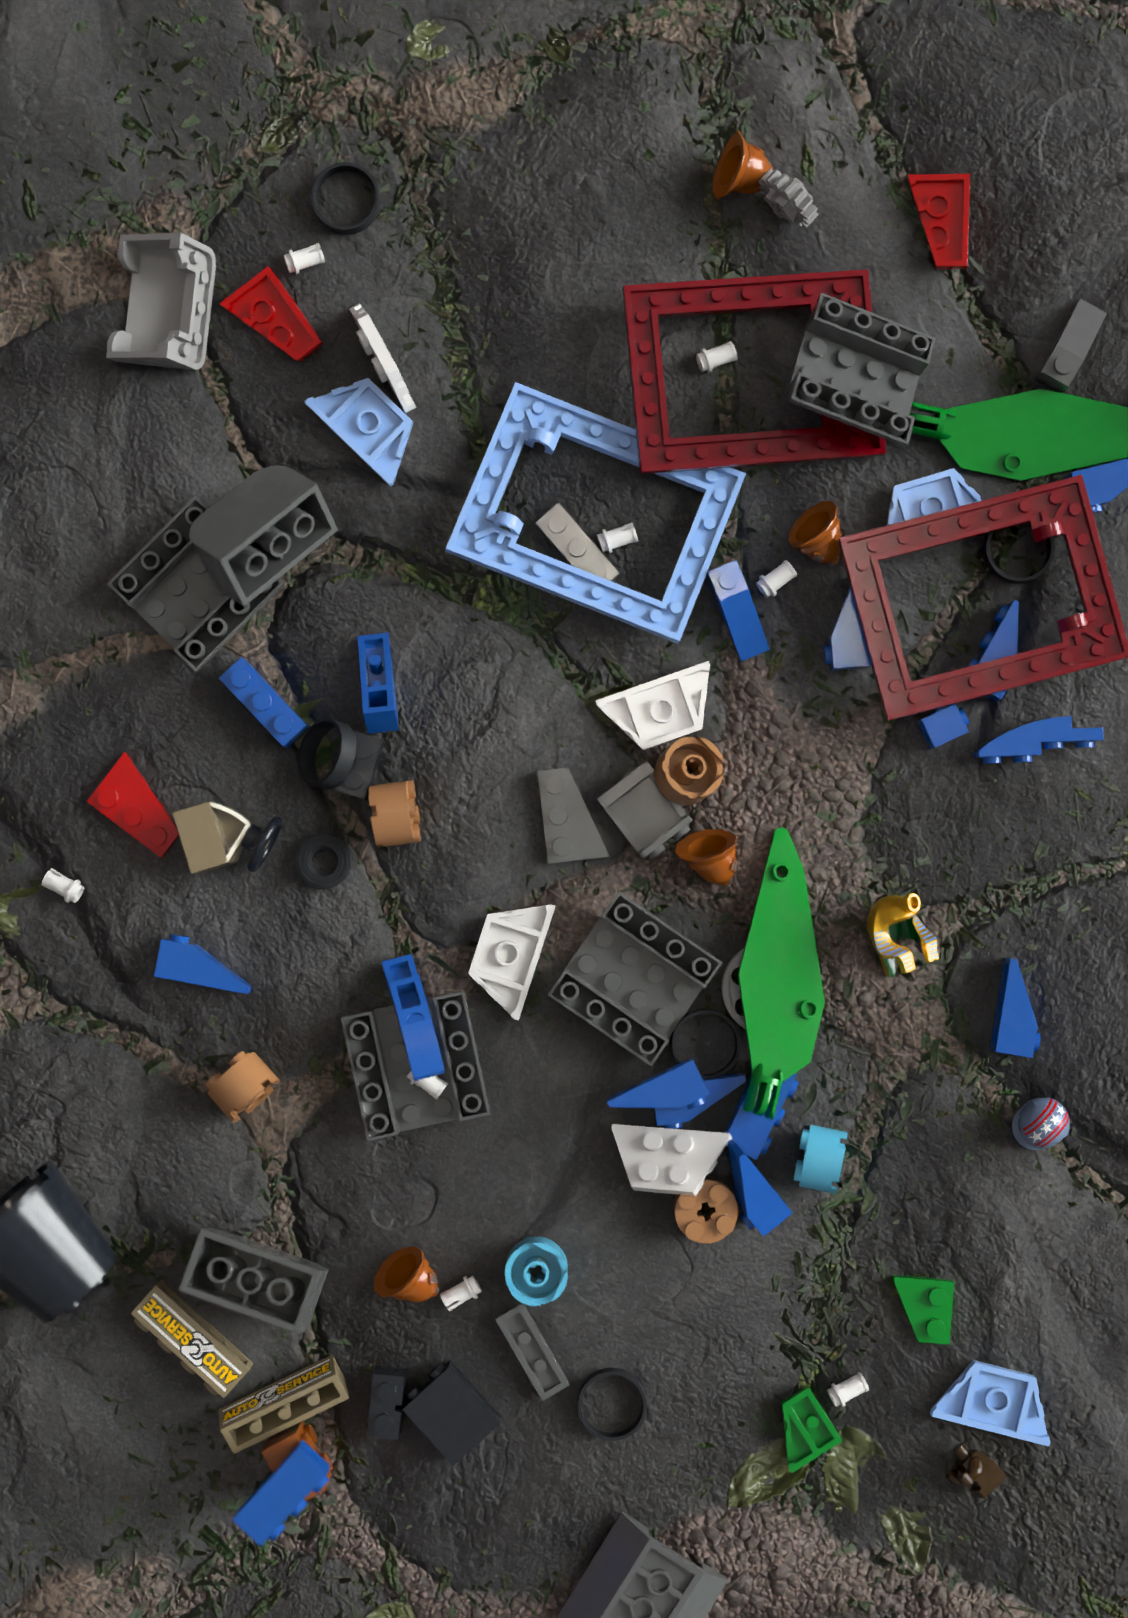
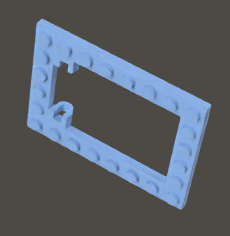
[446,382,746,644]

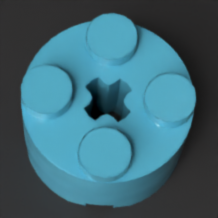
[794,1125,848,1194]
[505,1236,568,1306]

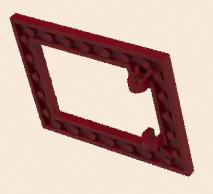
[622,269,887,474]
[838,475,1128,721]

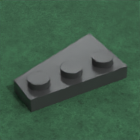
[537,768,610,864]

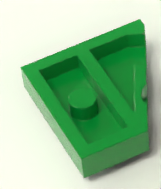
[892,1275,954,1345]
[781,1385,843,1473]

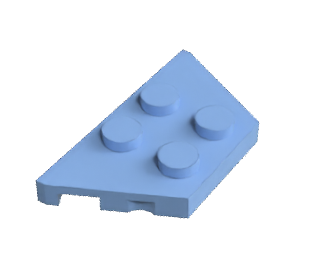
[304,378,413,487]
[886,468,982,526]
[930,1360,1050,1446]

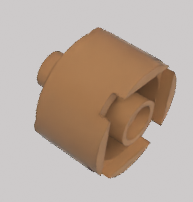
[653,737,724,806]
[369,780,421,847]
[206,1051,280,1123]
[673,1175,738,1243]

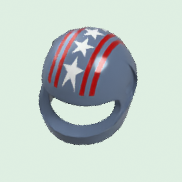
[1012,1098,1070,1150]

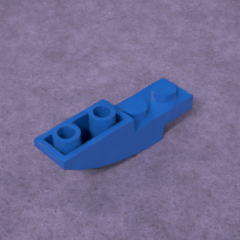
[973,716,1104,764]
[382,954,445,1081]

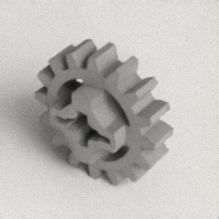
[758,168,819,228]

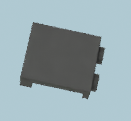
[597,761,692,860]

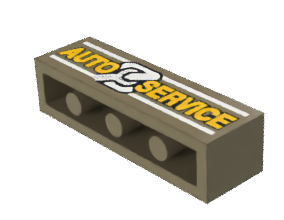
[131,1280,254,1398]
[219,1355,349,1454]

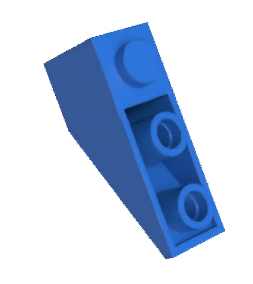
[967,600,1019,702]

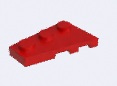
[908,174,970,270]
[219,267,324,362]
[87,752,179,858]

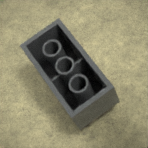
[189,466,338,606]
[179,1228,329,1334]

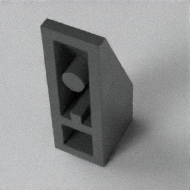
[1034,298,1107,393]

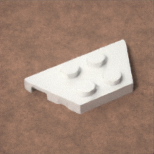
[349,303,416,413]
[595,661,710,750]
[468,904,555,1021]
[612,1124,732,1196]

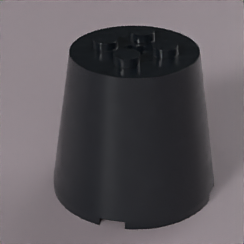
[0,1161,116,1323]

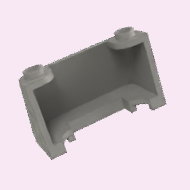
[106,233,216,370]

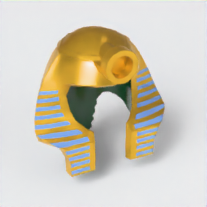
[867,893,939,977]

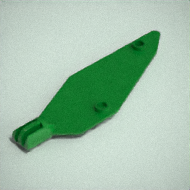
[909,389,1128,481]
[738,827,825,1120]

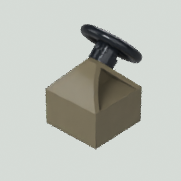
[173,802,283,874]

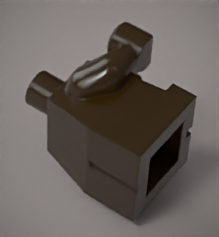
[946,1443,1007,1498]

